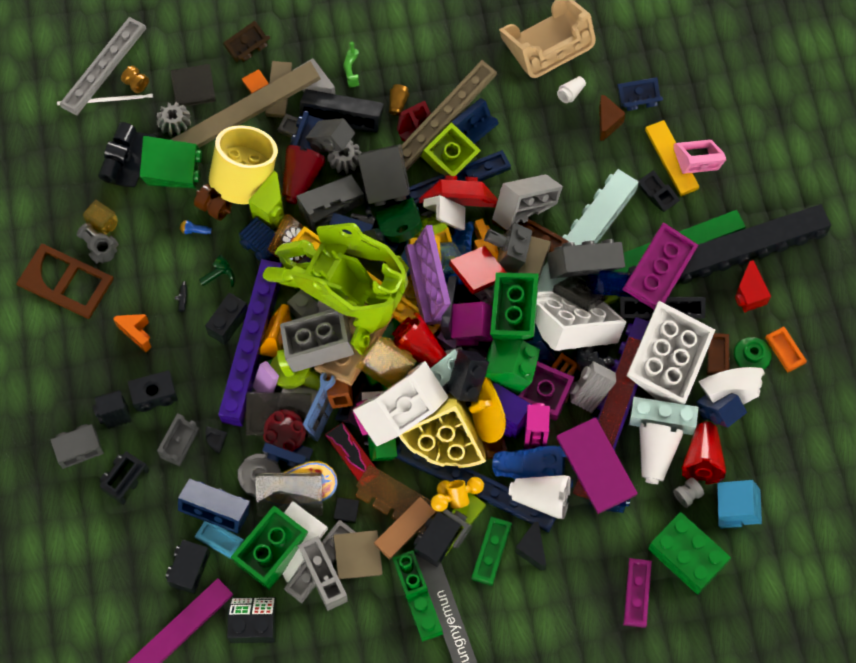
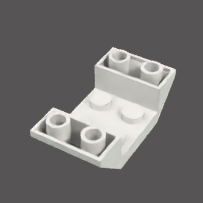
[353,361,449,446]

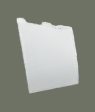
[698,367,765,405]
[283,501,328,583]

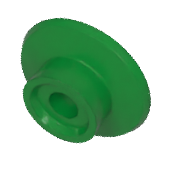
[734,337,772,370]

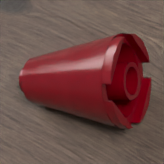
[282,145,325,204]

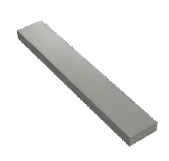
[60,17,146,116]

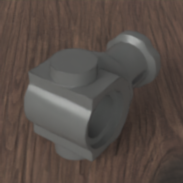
[77,223,119,264]

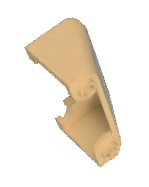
[499,0,596,78]

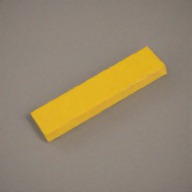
[645,120,700,197]

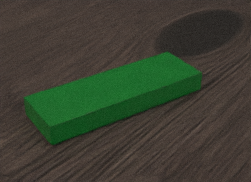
[471,516,512,586]

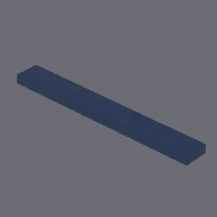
[396,440,556,533]

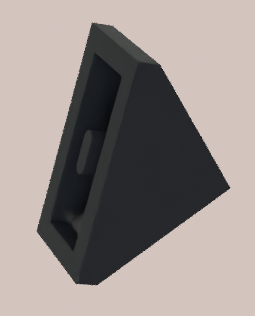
[515,522,546,571]

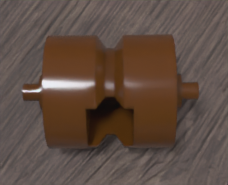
[194,183,233,221]

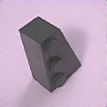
[297,175,365,232]

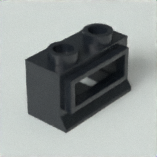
[100,451,150,505]

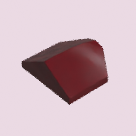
[397,100,431,142]

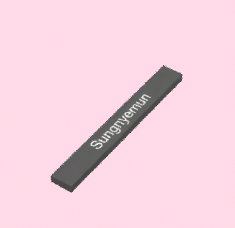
[414,553,477,663]

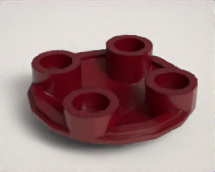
[263,409,306,452]

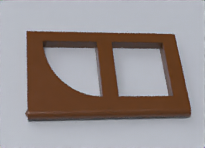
[16,244,114,319]

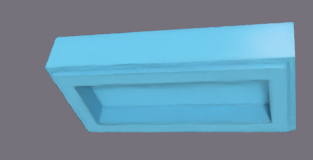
[195,521,244,559]

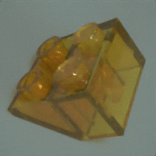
[356,336,417,389]

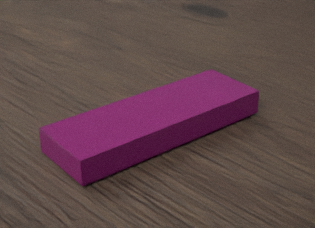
[623,558,652,628]

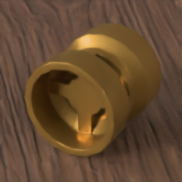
[121,66,149,93]

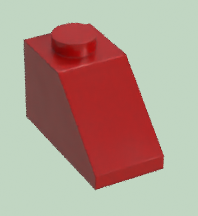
[735,260,771,313]

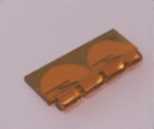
[355,464,443,535]

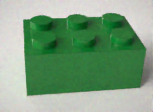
[648,512,731,595]

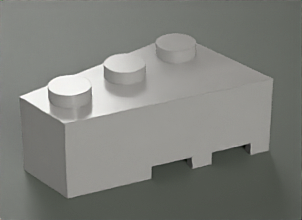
[492,174,563,230]

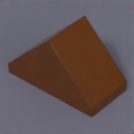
[599,95,626,141]

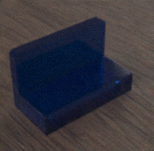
[586,270,632,297]

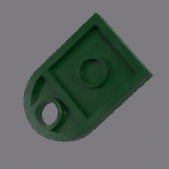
[375,197,423,243]

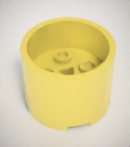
[209,126,278,204]

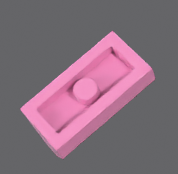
[673,140,726,174]

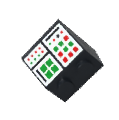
[227,597,276,643]

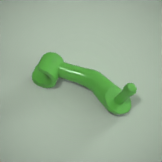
[343,42,360,88]

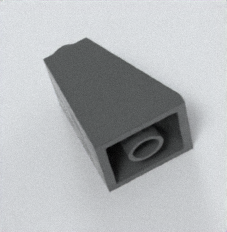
[357,144,410,206]

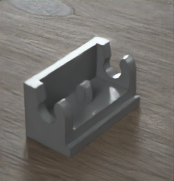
[157,413,200,467]

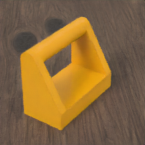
[260,304,292,357]

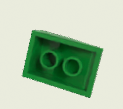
[231,506,308,590]

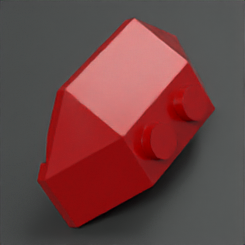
[418,176,498,208]

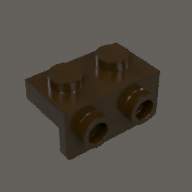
[222,21,270,63]

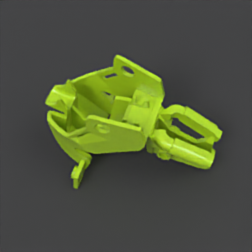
[263,223,409,355]

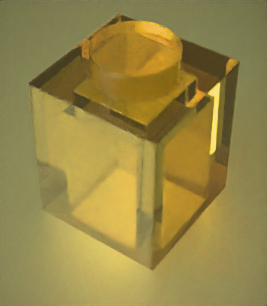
[83,200,118,235]

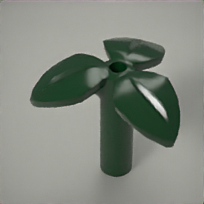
[199,255,235,287]

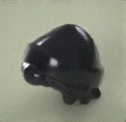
[574,346,615,374]

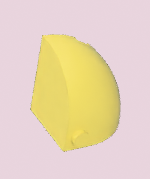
[399,393,486,468]

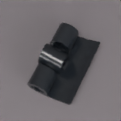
[98,122,155,187]

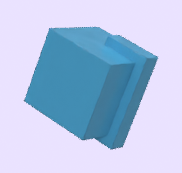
[717,480,762,528]

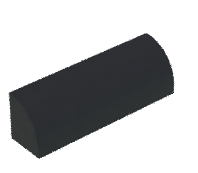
[300,89,384,133]
[618,297,705,318]

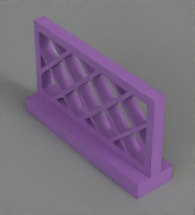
[405,225,451,325]

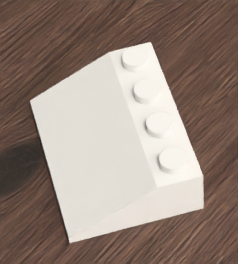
[535,288,626,351]
[626,301,715,404]

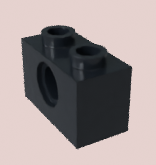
[127,370,178,412]

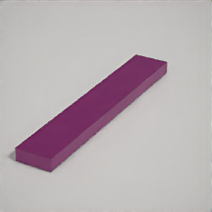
[127,578,234,663]

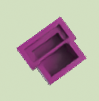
[451,302,493,347]

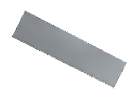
[284,520,355,603]

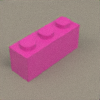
[524,403,550,449]

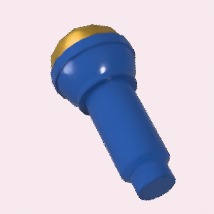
[180,220,212,235]

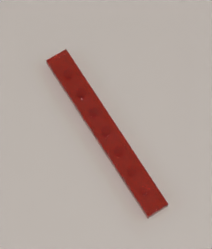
[573,337,641,499]

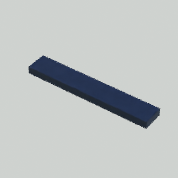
[392,150,511,207]

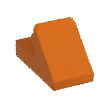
[113,314,152,353]

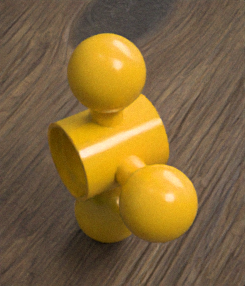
[431,477,484,512]

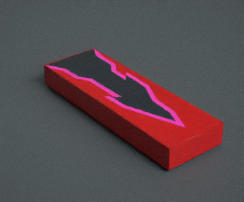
[325,422,380,487]

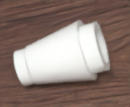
[557,76,586,103]

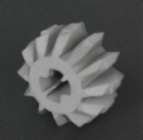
[157,102,191,137]
[327,140,362,174]

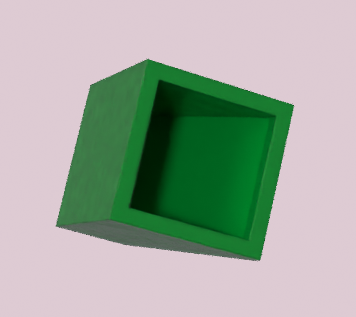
[140,136,202,188]

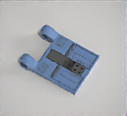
[303,373,336,442]

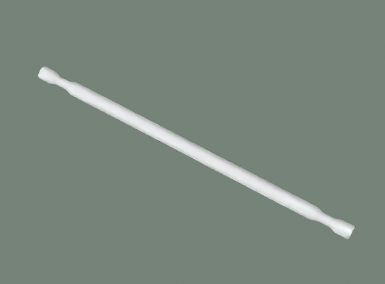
[57,94,153,106]

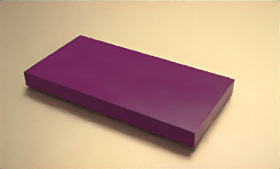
[622,222,699,310]
[556,417,638,514]

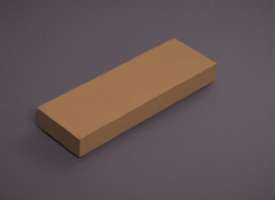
[374,497,436,560]

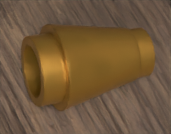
[389,84,410,116]

